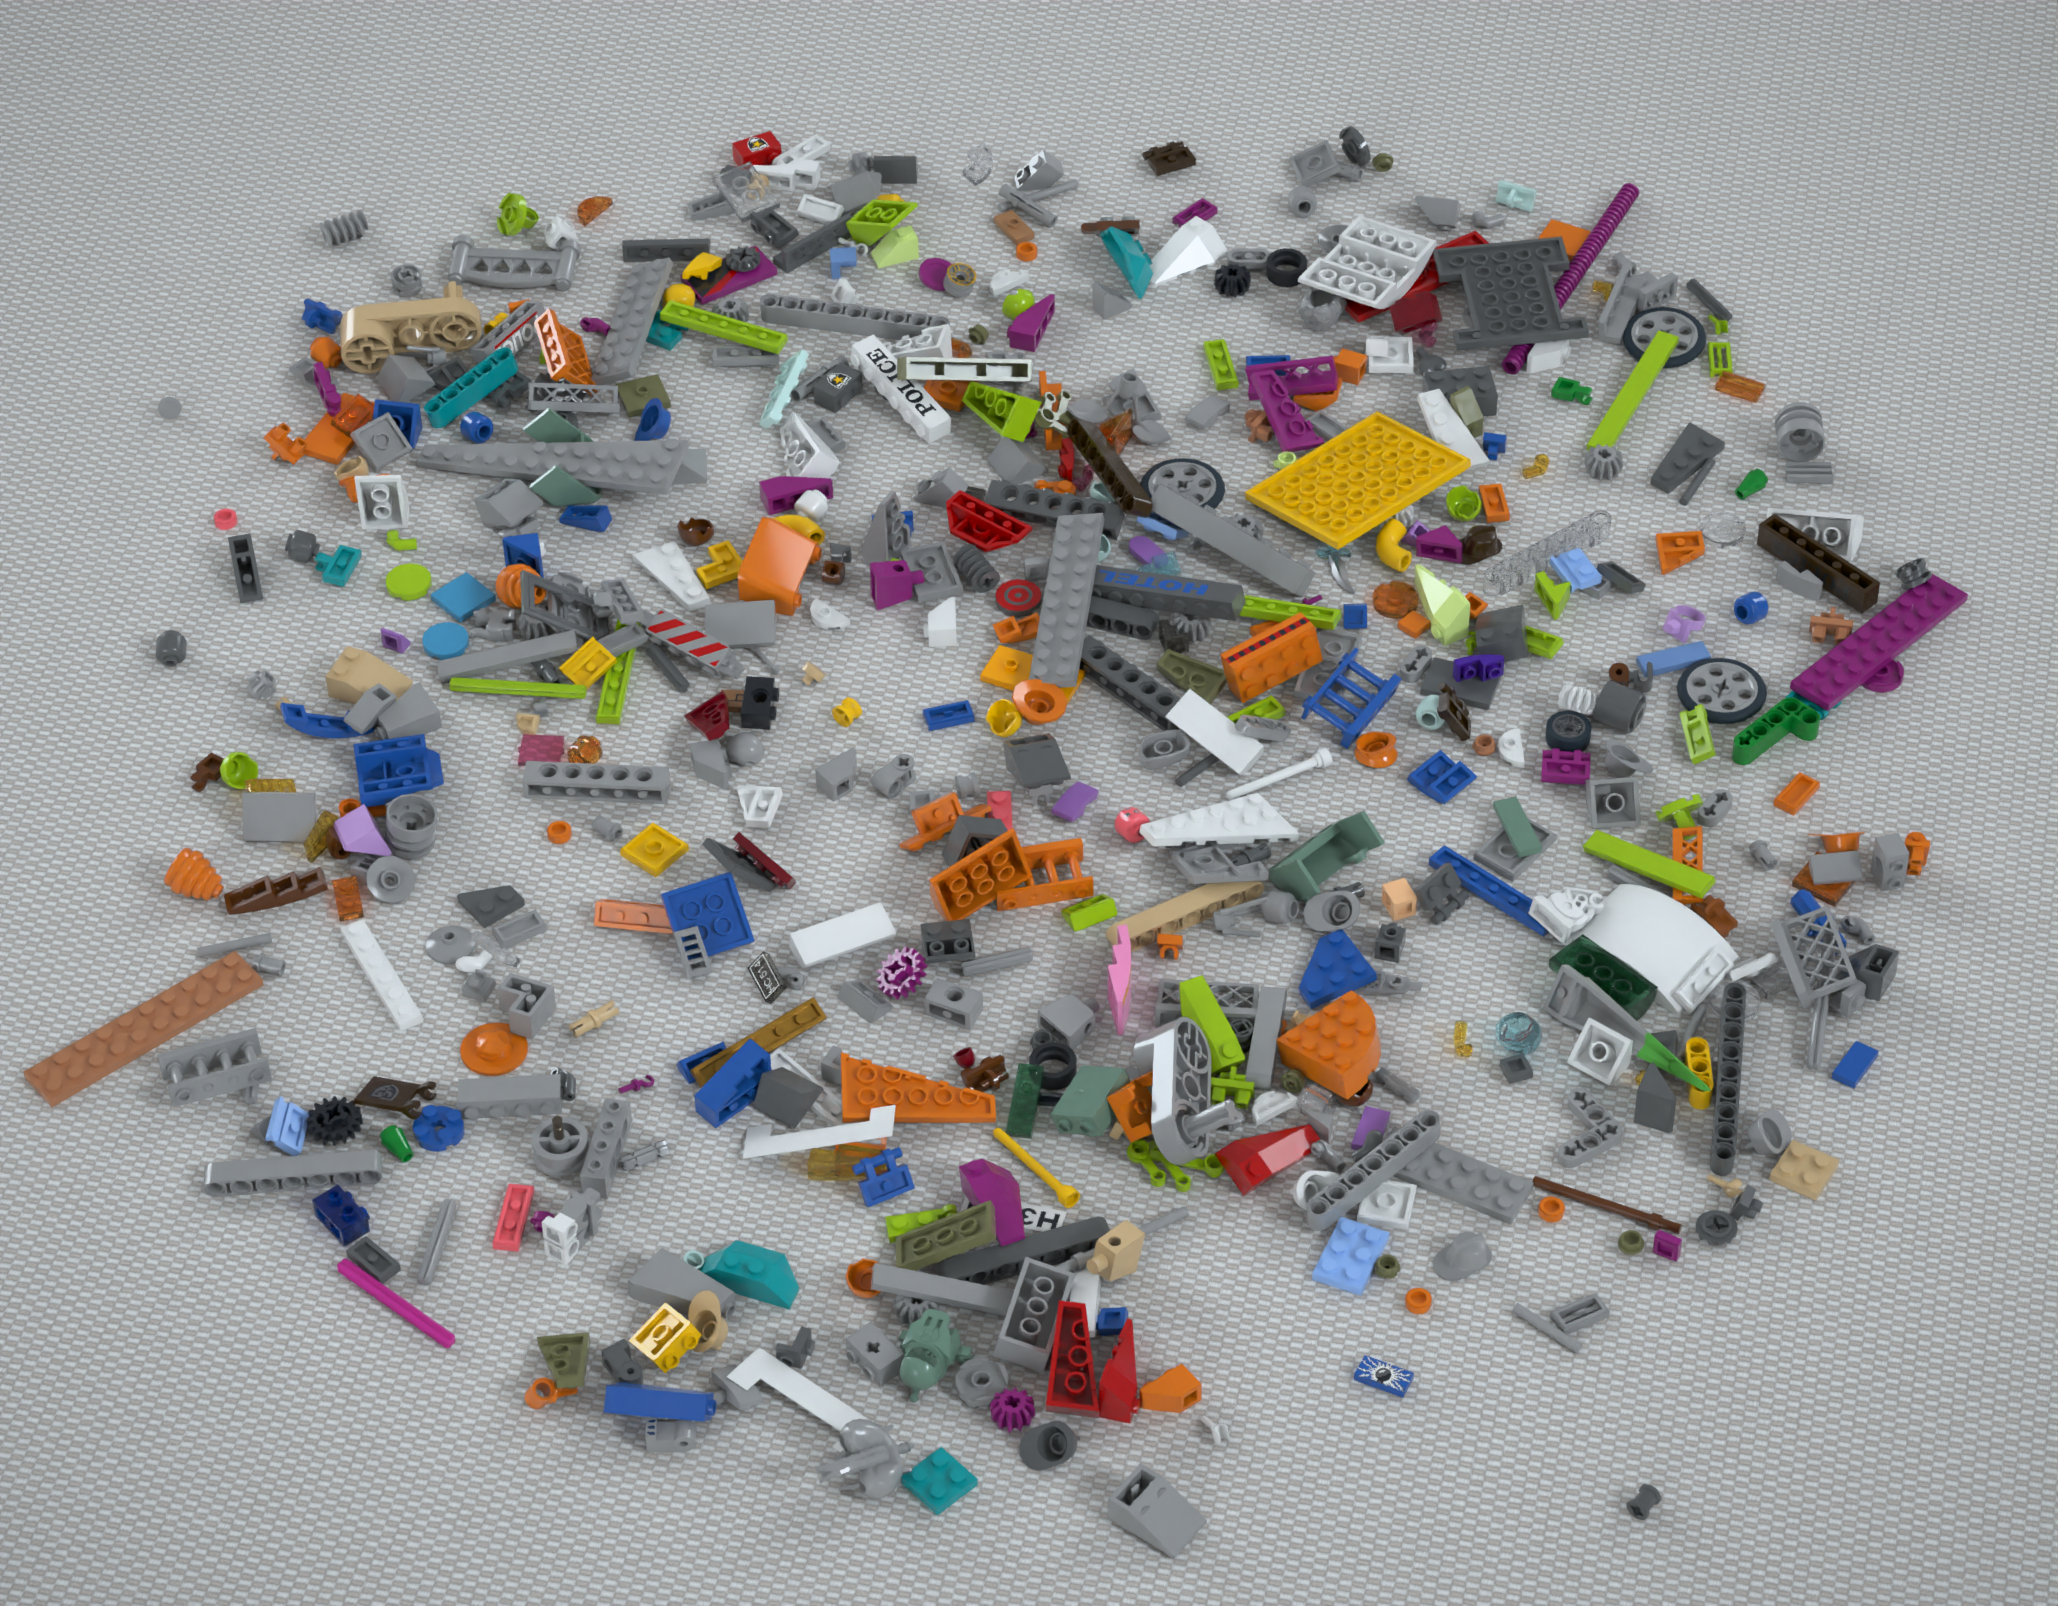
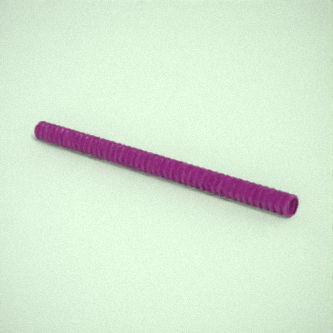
[1501,183,1639,375]

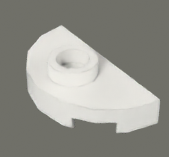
[990,269,1029,297]
[810,598,850,630]
[1498,728,1525,768]
[1729,953,1778,981]
[1252,1091,1298,1126]

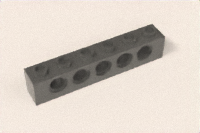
[984,479,1125,540]
[1079,635,1181,731]

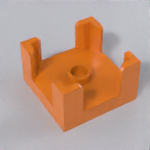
[1107,1070,1153,1143]

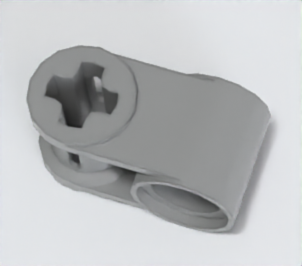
[871,754,916,798]

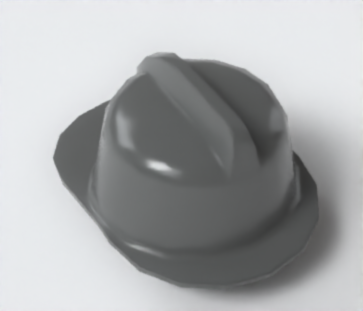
[1019,1421,1080,1471]

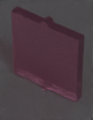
[518,734,565,766]

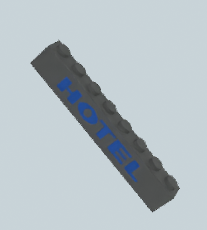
[1092,565,1246,621]

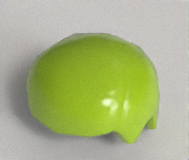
[1002,289,1035,320]
[1446,485,1482,522]
[220,751,258,790]

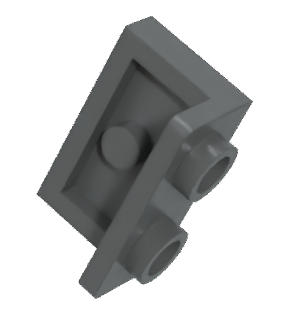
[750,209,799,249]

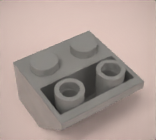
[474,478,544,528]

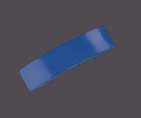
[280,703,375,738]

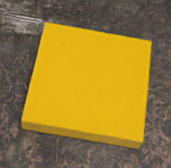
[620,823,689,878]

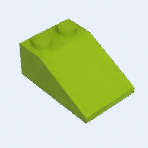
[846,199,918,247]

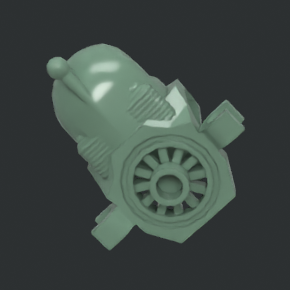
[899,1309,974,1403]

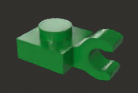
[1551,377,1593,405]

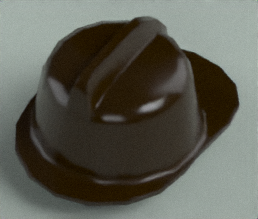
[1459,525,1502,565]

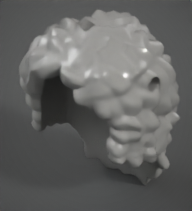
[1298,287,1347,331]

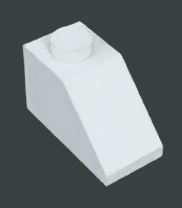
[1527,340,1571,374]
[923,597,957,647]

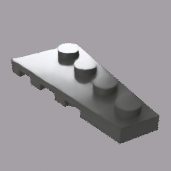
[1650,422,1725,494]

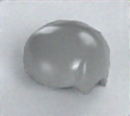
[726,732,764,766]

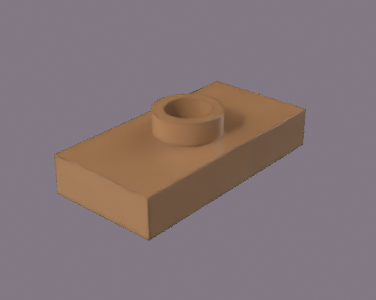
[994,209,1035,246]

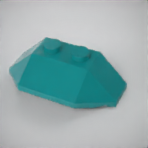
[1099,226,1153,299]
[699,1240,799,1310]

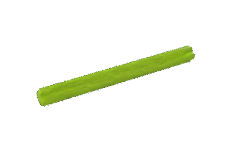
[449,677,587,699]

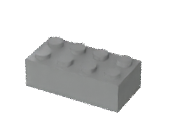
[992,1257,1075,1373]

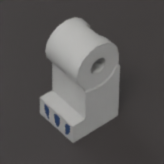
[645,1417,697,1453]

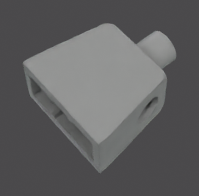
[1038,994,1100,1050]

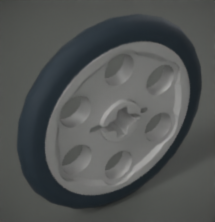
[1622,307,1706,368]
[1140,458,1225,509]
[1677,658,1767,724]

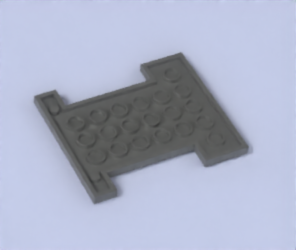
[1433,236,1589,351]

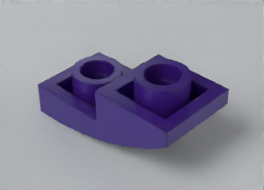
[1453,654,1505,682]

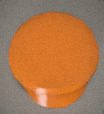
[1354,731,1398,768]

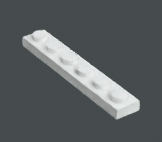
[340,919,423,1031]

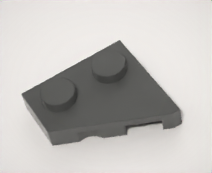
[427,356,469,391]
[457,885,525,928]

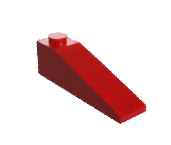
[1215,1124,1321,1196]
[1099,1318,1141,1424]

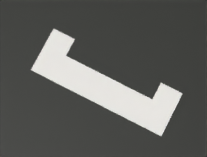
[743,1105,896,1159]
[726,1347,871,1455]

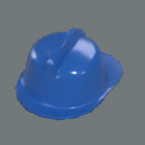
[634,398,671,441]

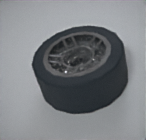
[1545,710,1592,752]

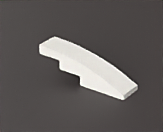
[1070,1266,1101,1337]

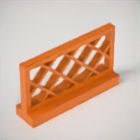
[534,308,598,396]

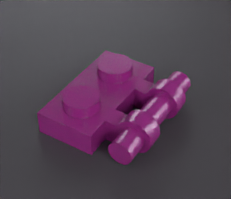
[1541,748,1591,785]

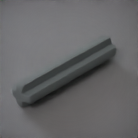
[1686,278,1732,322]
[646,644,690,692]

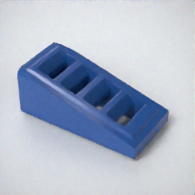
[559,505,612,532]

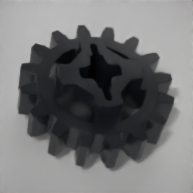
[306,1096,363,1146]

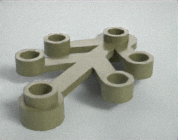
[1035,390,1077,443]

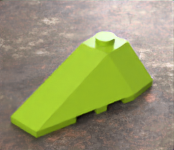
[1179,975,1245,1077]

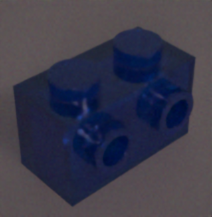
[312,1184,370,1247]

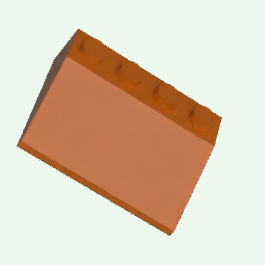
[929,828,1033,921]

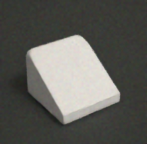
[1366,335,1389,356]

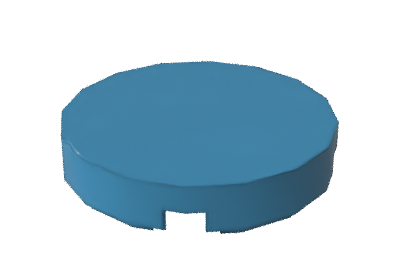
[422,622,469,660]

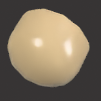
[334,456,369,481]

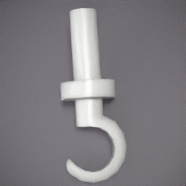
[838,237,868,256]

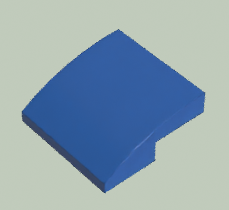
[1407,750,1477,804]

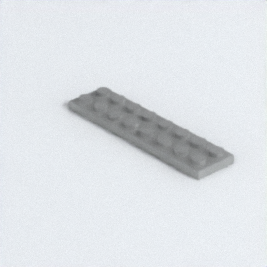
[591,257,673,385]

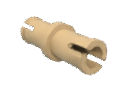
[568,1000,619,1038]

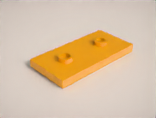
[980,645,1085,707]

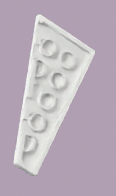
[1140,793,1300,846]

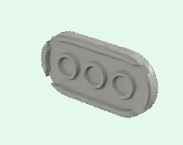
[548,572,594,644]

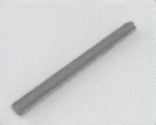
[1807,922,1838,1070]

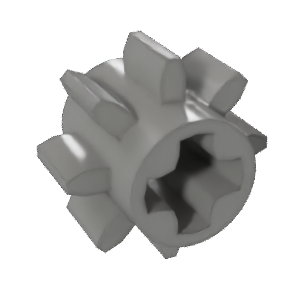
[848,152,874,176]
[247,670,276,699]

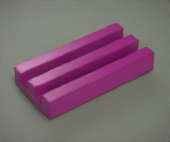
[1173,198,1218,228]

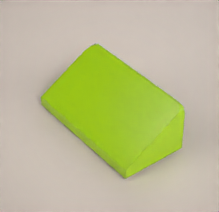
[1061,893,1117,932]

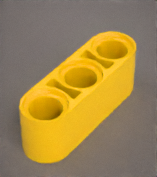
[1684,1037,1714,1109]

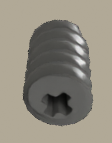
[953,544,1000,593]

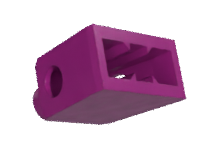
[870,560,924,610]

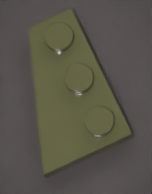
[537,1332,590,1389]

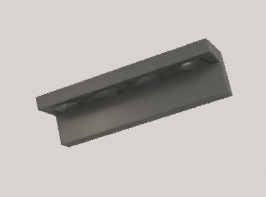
[773,213,852,274]
[622,238,711,262]

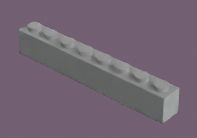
[1151,483,1316,597]

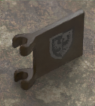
[354,1076,437,1119]

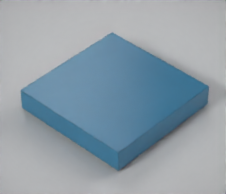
[430,572,496,623]

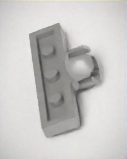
[591,578,644,625]

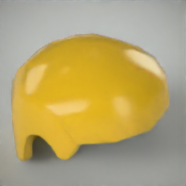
[663,283,695,308]
[986,699,1022,738]

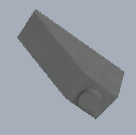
[228,533,263,603]

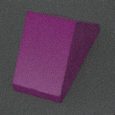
[1416,525,1462,564]

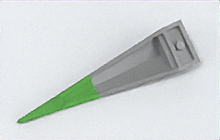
[1543,965,1711,1091]

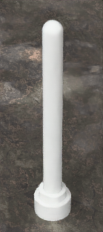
[1226,747,1333,800]

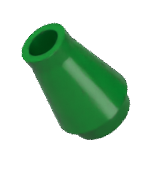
[1735,469,1768,500]
[380,1125,414,1163]

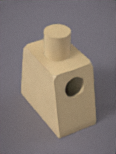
[1086,1219,1145,1282]

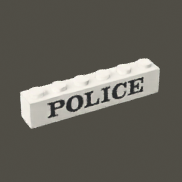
[850,334,951,444]

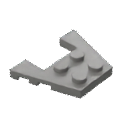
[1172,840,1269,884]

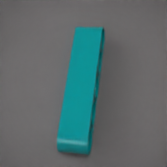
[424,347,519,429]

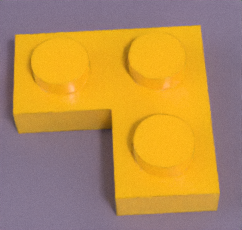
[696,540,743,589]

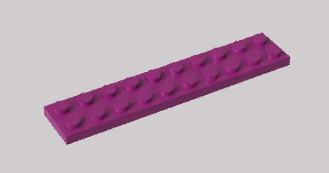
[1790,574,1968,711]

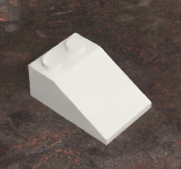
[355,475,410,529]

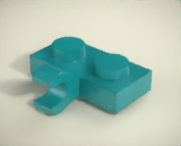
[314,545,362,587]

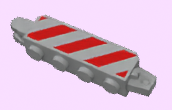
[638,609,745,679]

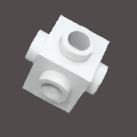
[543,216,578,252]

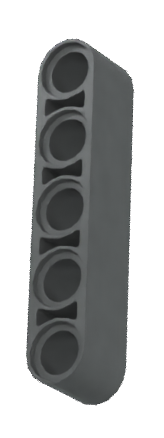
[1086,596,1160,640]

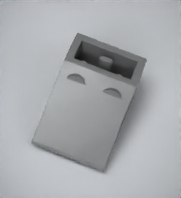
[1108,1463,1207,1558]

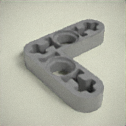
[1558,1088,1623,1168]

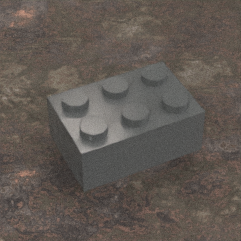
[1422,366,1498,417]

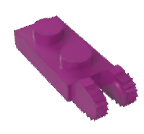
[314,362,341,417]

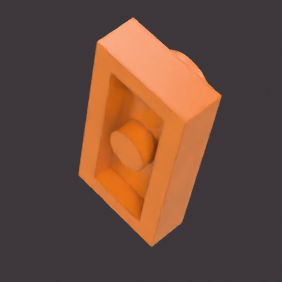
[1478,483,1510,523]

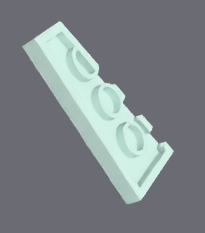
[759,349,809,429]

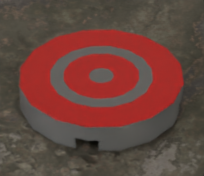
[995,579,1042,617]

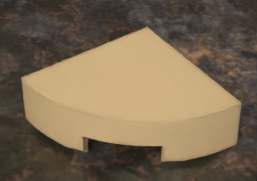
[516,713,540,738]

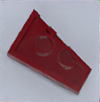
[684,691,730,741]
[733,832,797,889]

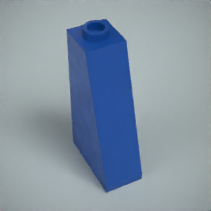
[604,1382,716,1422]

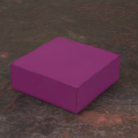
[1653,1230,1682,1262]

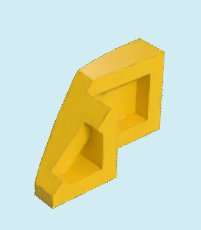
[682,252,722,280]

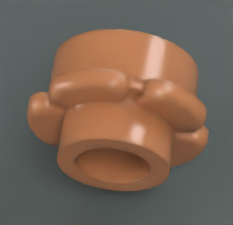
[1472,734,1496,756]

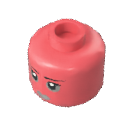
[1115,807,1150,843]

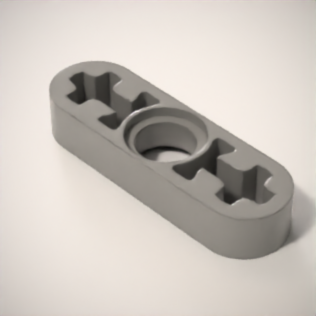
[1235,715,1291,742]

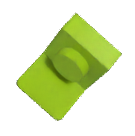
[1534,571,1571,620]

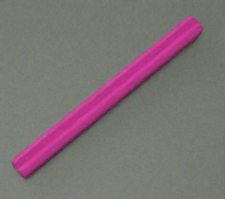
[337,1259,456,1348]

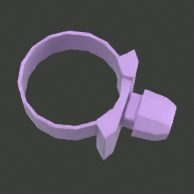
[1663,605,1706,643]

